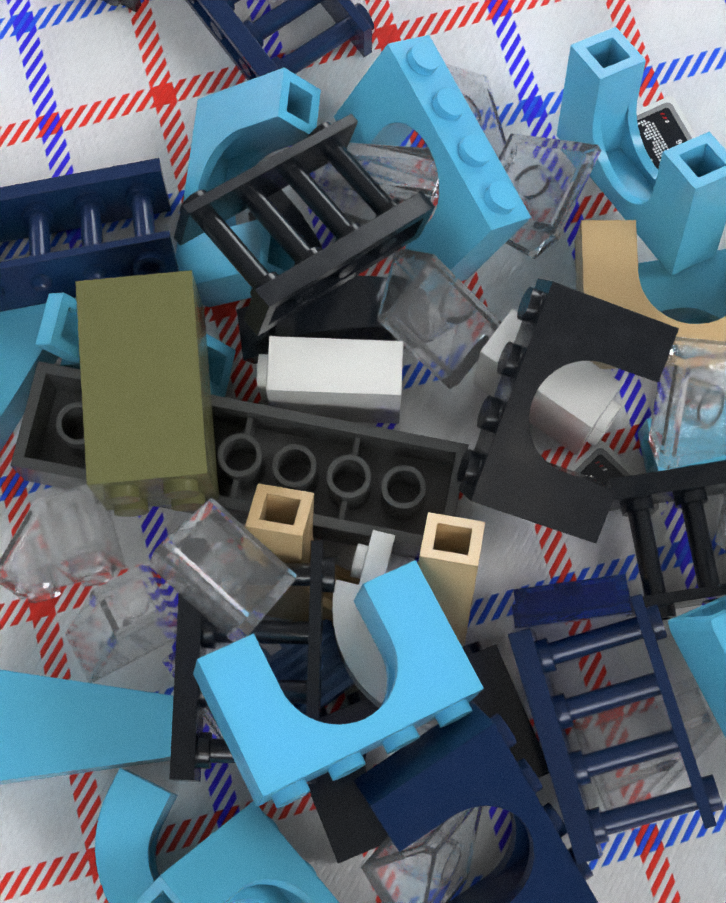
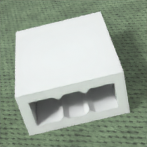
[473,308,623,455]
[257,336,403,424]

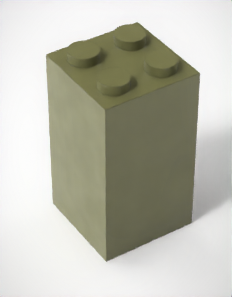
[75,270,219,517]

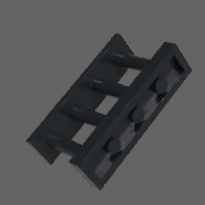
[174,114,435,336]
[607,461,726,621]
[169,538,335,784]

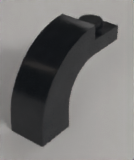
[237,276,432,364]

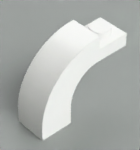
[332,530,438,730]

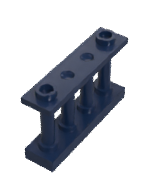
[185,0,374,80]
[0,158,179,312]
[508,594,724,864]

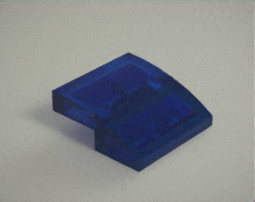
[512,574,632,629]

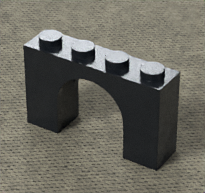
[457,278,679,544]
[308,641,549,864]

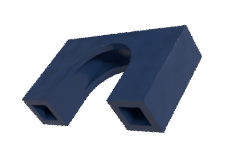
[353,701,598,903]

